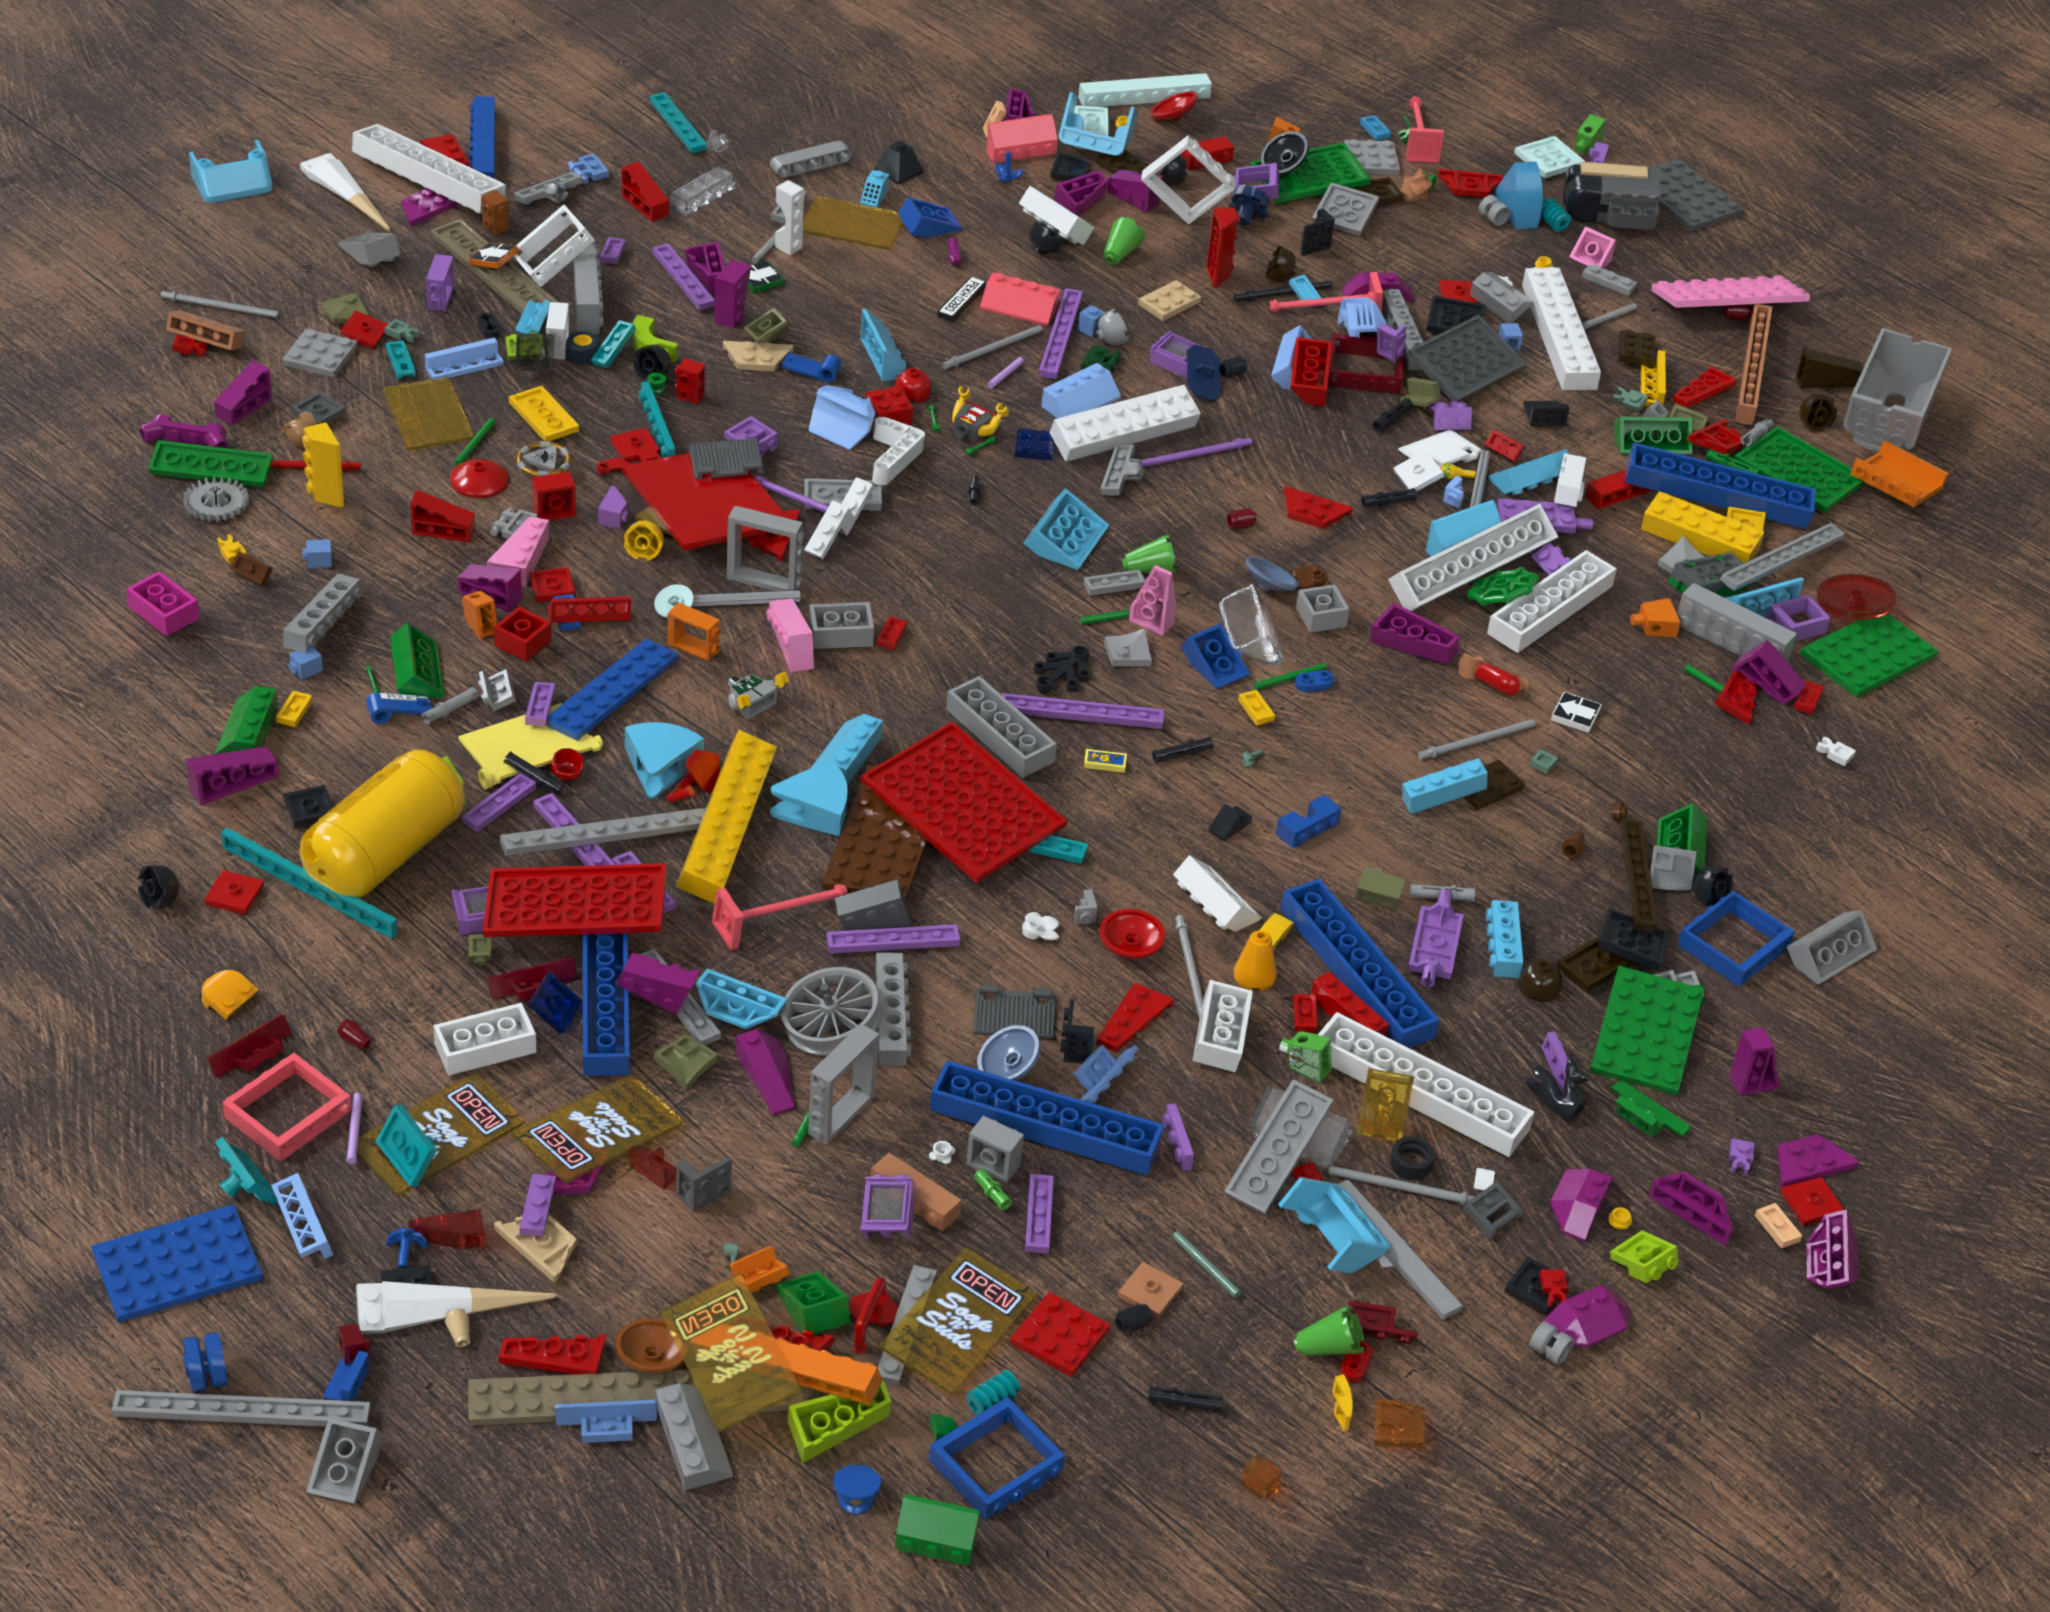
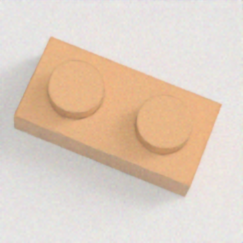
[983,101,1006,137]
[1755,1203,1802,1249]

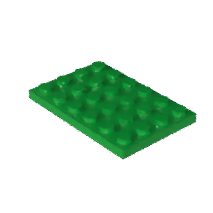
[1250,142,1370,204]
[1734,426,1866,513]
[1800,608,1939,698]
[1590,966,1704,1096]

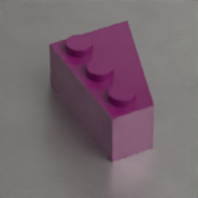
[1003,88,1035,121]
[1053,170,1108,217]
[684,242,725,293]
[715,259,751,329]
[214,360,272,426]
[457,564,522,613]
[1731,640,1806,704]
[1729,1027,1780,1096]

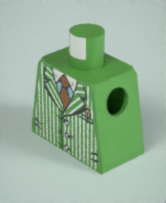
[1279,1031,1332,1083]

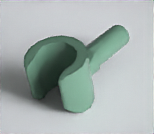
[1241,749,1263,768]
[724,1243,737,1263]

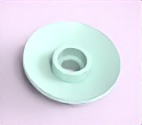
[654,584,694,618]

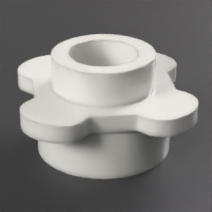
[929,1141,955,1164]

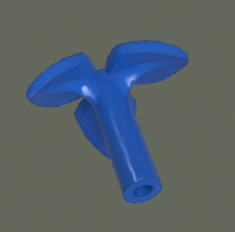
[995,152,1024,182]
[386,1228,428,1268]

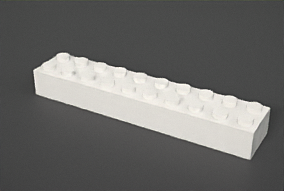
[352,124,506,213]
[1522,267,1601,390]
[1388,504,1558,611]
[1318,1012,1534,1157]

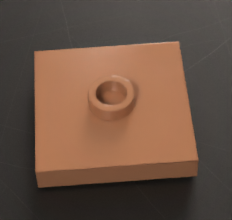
[1117,1262,1183,1319]

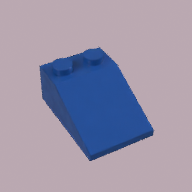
[898,197,963,238]
[1181,623,1250,690]

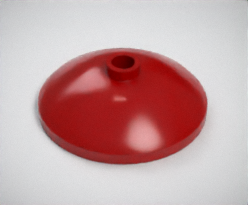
[1150,91,1198,121]
[450,459,509,498]
[1100,909,1165,959]

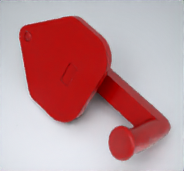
[666,749,720,803]
[849,1277,899,1354]

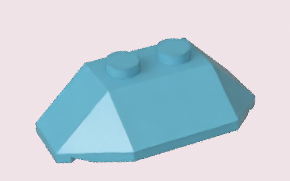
[696,969,787,1029]

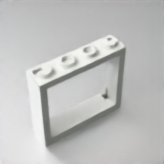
[1141,136,1235,225]
[514,205,595,288]

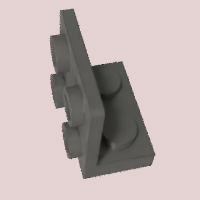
[676,1157,732,1212]

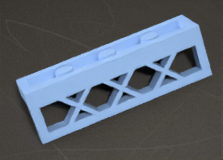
[425,338,504,382]
[271,1173,334,1259]

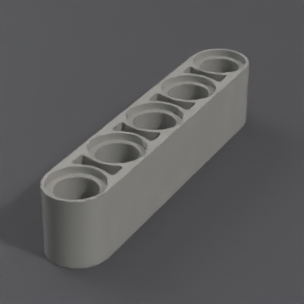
[770,140,852,178]

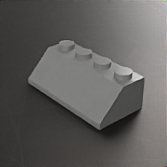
[1787,910,1877,984]
[655,1383,733,1491]

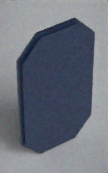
[1186,344,1221,401]

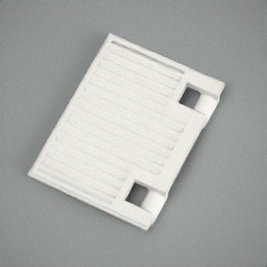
[1398,430,1482,468]

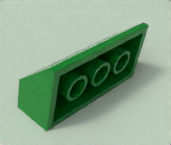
[1614,417,1692,455]
[391,622,445,699]
[214,686,278,755]
[1657,803,1707,879]

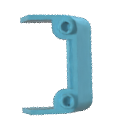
[1059,92,1139,156]
[189,140,273,203]
[1278,1177,1390,1273]

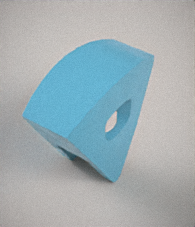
[625,722,704,799]
[770,760,848,836]

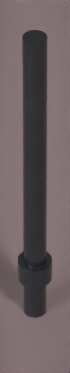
[1233,281,1333,301]

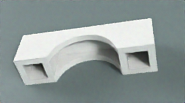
[775,180,804,255]

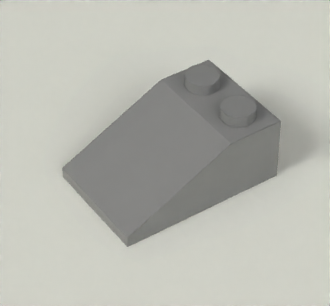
[338,232,400,267]
[306,1418,384,1504]

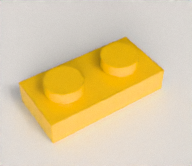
[1238,690,1275,726]
[276,691,313,728]

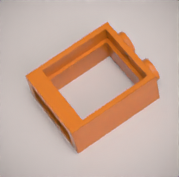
[667,602,721,661]

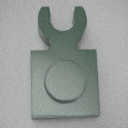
[385,319,420,343]
[1613,387,1648,413]

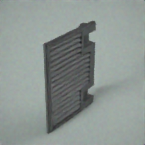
[689,438,764,480]
[973,984,1056,1040]

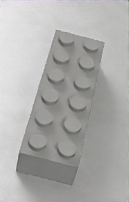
[573,241,603,334]
[1677,583,1797,663]
[946,676,1057,778]

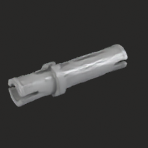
[1741,418,1774,446]
[421,687,479,725]
[1410,884,1475,902]

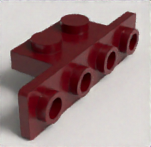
[487,957,578,1002]
[207,1014,291,1077]
[1323,1300,1418,1344]

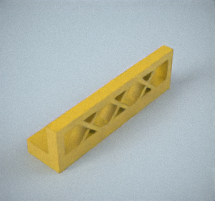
[1641,350,1666,406]

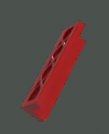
[547,596,632,623]

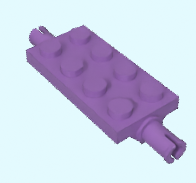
[1497,499,1593,533]
[1408,889,1464,987]

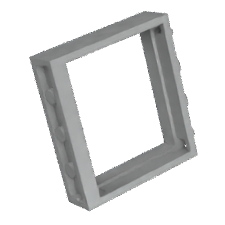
[727,506,805,591]
[808,1023,879,1145]

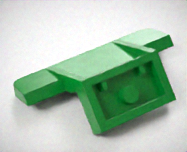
[1611,1081,1690,1138]

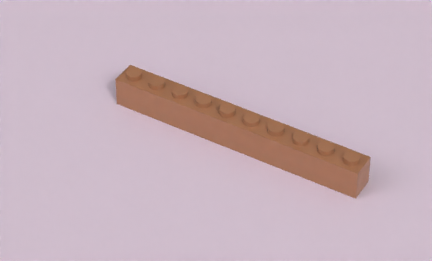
[1734,304,1772,425]

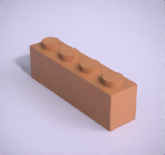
[166,310,245,350]
[870,1152,961,1231]

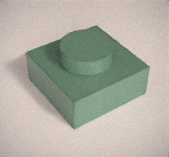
[1529,749,1558,775]

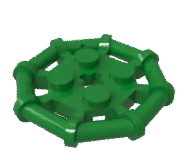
[1467,567,1539,606]

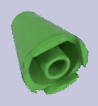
[1103,217,1145,265]
[1122,535,1177,573]
[1294,1305,1364,1356]

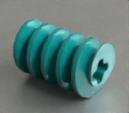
[1541,198,1572,232]
[966,1370,1021,1416]

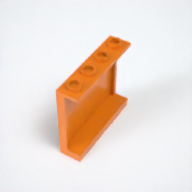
[1850,441,1950,507]

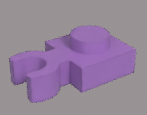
[1729,1138,1754,1176]

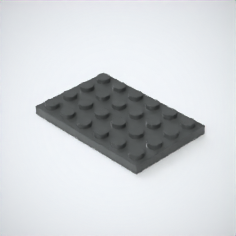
[1647,159,1743,232]
[1407,315,1527,402]

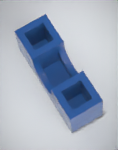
[1276,794,1342,848]

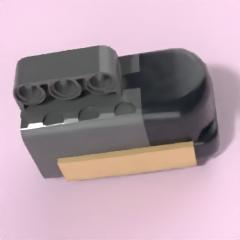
[1562,162,1660,230]

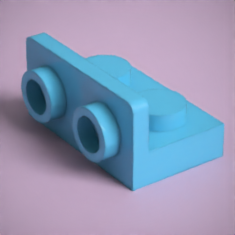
[515,299,550,335]

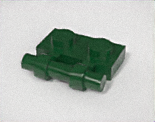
[1080,345,1122,373]

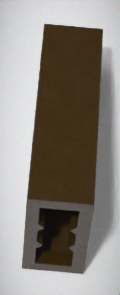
[1795,349,1864,389]

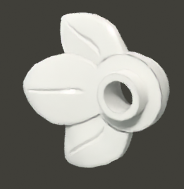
[1022,912,1060,940]

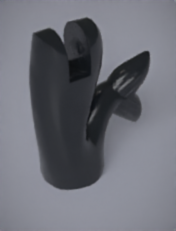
[1525,1057,1591,1121]

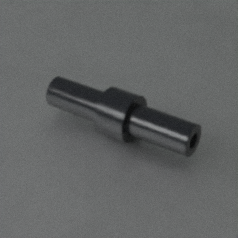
[968,475,980,504]

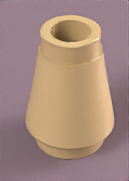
[445,1309,470,1347]

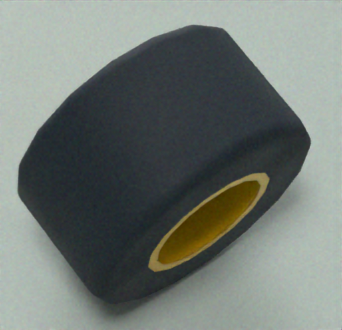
[566,331,600,364]

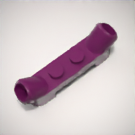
[140,415,228,448]

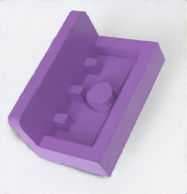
[1531,542,1571,576]

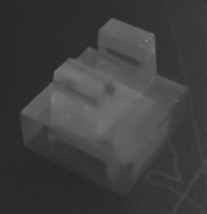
[705,130,729,153]

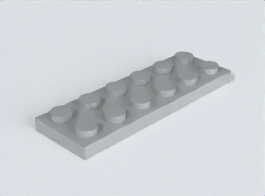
[1224,1079,1334,1216]

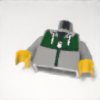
[728,672,789,720]

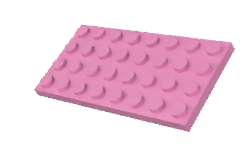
[1651,276,1810,308]

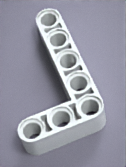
[872,417,925,485]

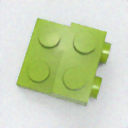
[1610,1230,1679,1283]

